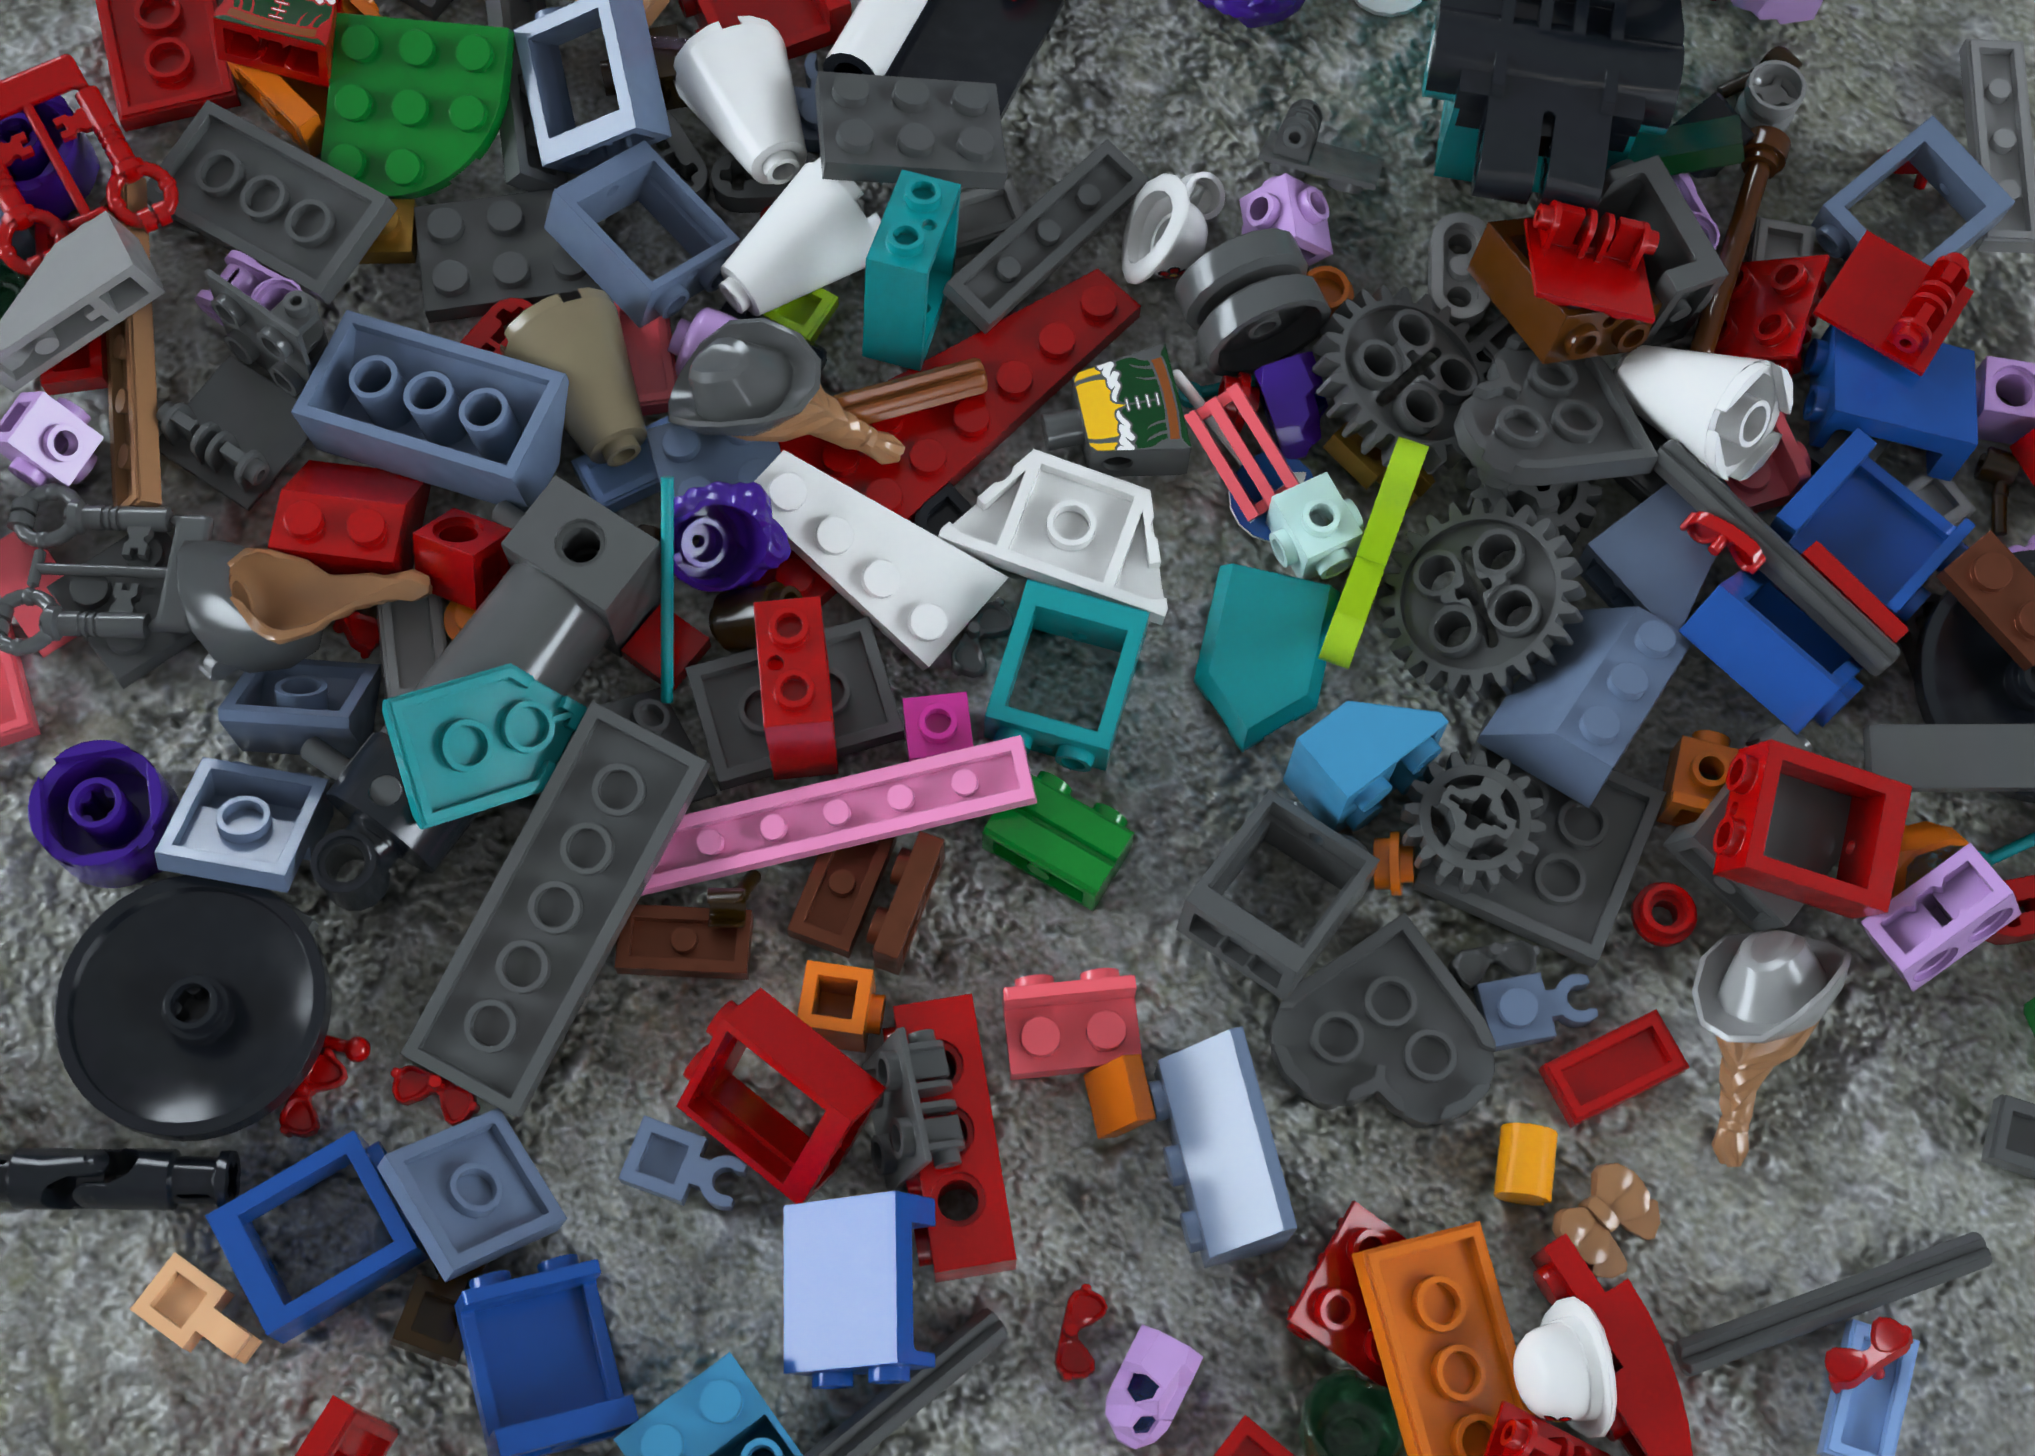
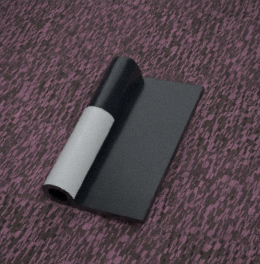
[823,0,1066,120]

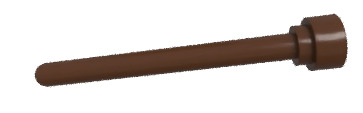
[1689,125,1791,353]

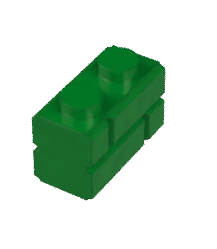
[982,771,1134,911]

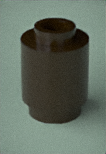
[709,582,803,653]

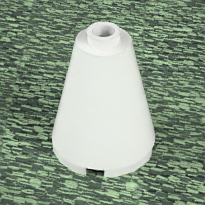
[673,15,807,185]
[719,157,881,316]
[1613,345,1793,481]

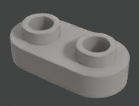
[1428,212,1490,328]

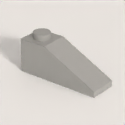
[0,210,166,393]

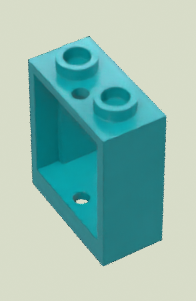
[862,169,961,371]
[984,579,1150,772]

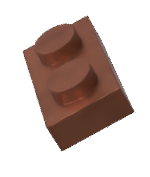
[1936,530,2035,671]
[866,831,945,975]
[787,837,897,958]
[614,904,754,980]

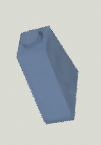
[1578,478,1731,630]

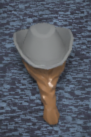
[1692,930,1853,1167]

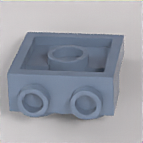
[154,757,334,893]

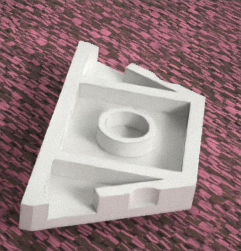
[938,449,1168,626]

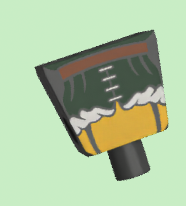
[1041,344,1192,477]

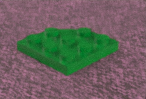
[321,13,515,199]

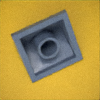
[218,659,381,758]

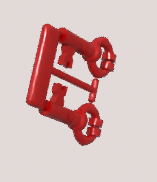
[0,54,179,276]

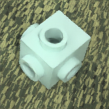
[1266,472,1364,580]

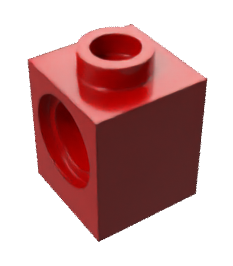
[413,508,512,610]

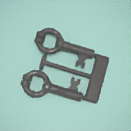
[0,482,214,657]

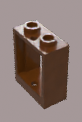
[1467,217,1663,364]

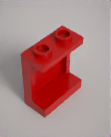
[677,0,852,60]

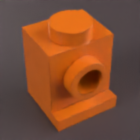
[1656,730,1738,827]

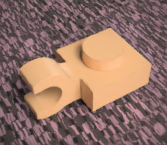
[130,1252,263,1365]

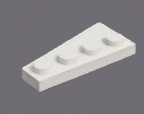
[754,450,1009,671]

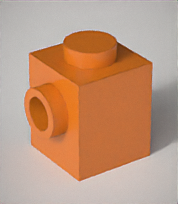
[797,960,886,1053]

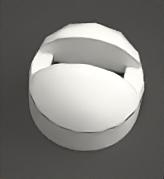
[1181,172,1225,220]

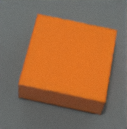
[1083,1054,1156,1139]

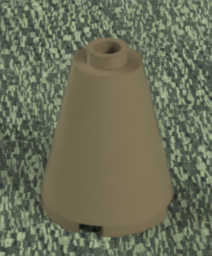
[500,287,647,467]

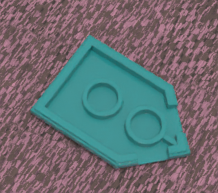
[1193,563,1341,753]
[382,663,588,830]

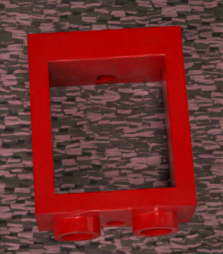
[753,596,839,780]
[1713,739,1912,919]
[676,987,887,1204]

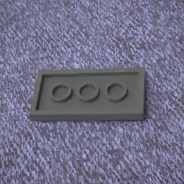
[146,100,398,305]

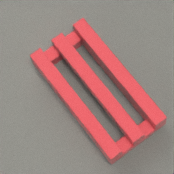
[1184,383,1300,522]

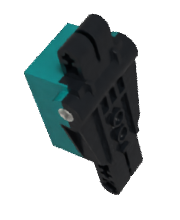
[1422,0,1685,211]

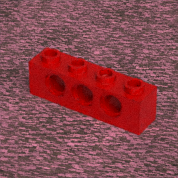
[882,993,1017,1283]

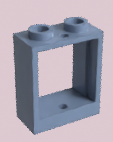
[513,0,672,175]
[1811,115,2015,267]
[544,140,740,328]

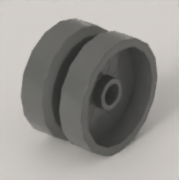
[1174,228,1332,377]

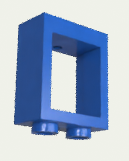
[1679,569,1864,734]
[205,1130,430,1344]

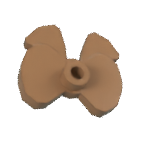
[1552,1163,1661,1279]

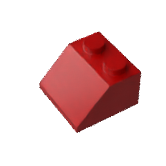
[267,460,431,575]

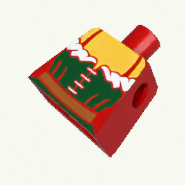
[213,0,343,88]

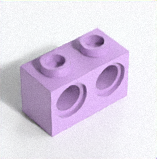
[1861,843,2021,992]

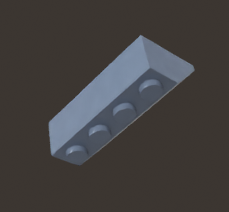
[291,310,569,512]

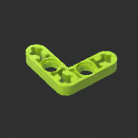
[1318,436,1429,669]

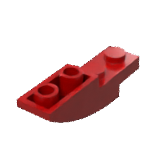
[1530,1233,1693,1456]

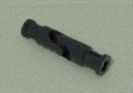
[0,1148,241,1211]

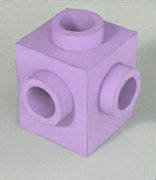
[1239,173,1333,267]
[0,391,104,488]

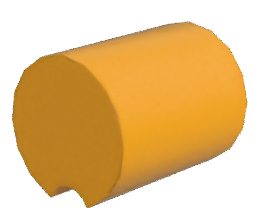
[1493,1123,1558,1206]

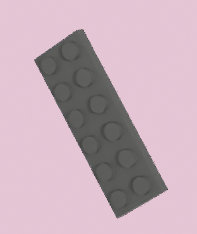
[400,701,711,1117]

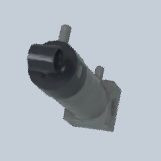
[300,475,661,911]

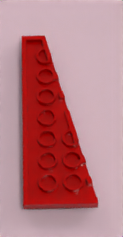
[699,268,1141,606]

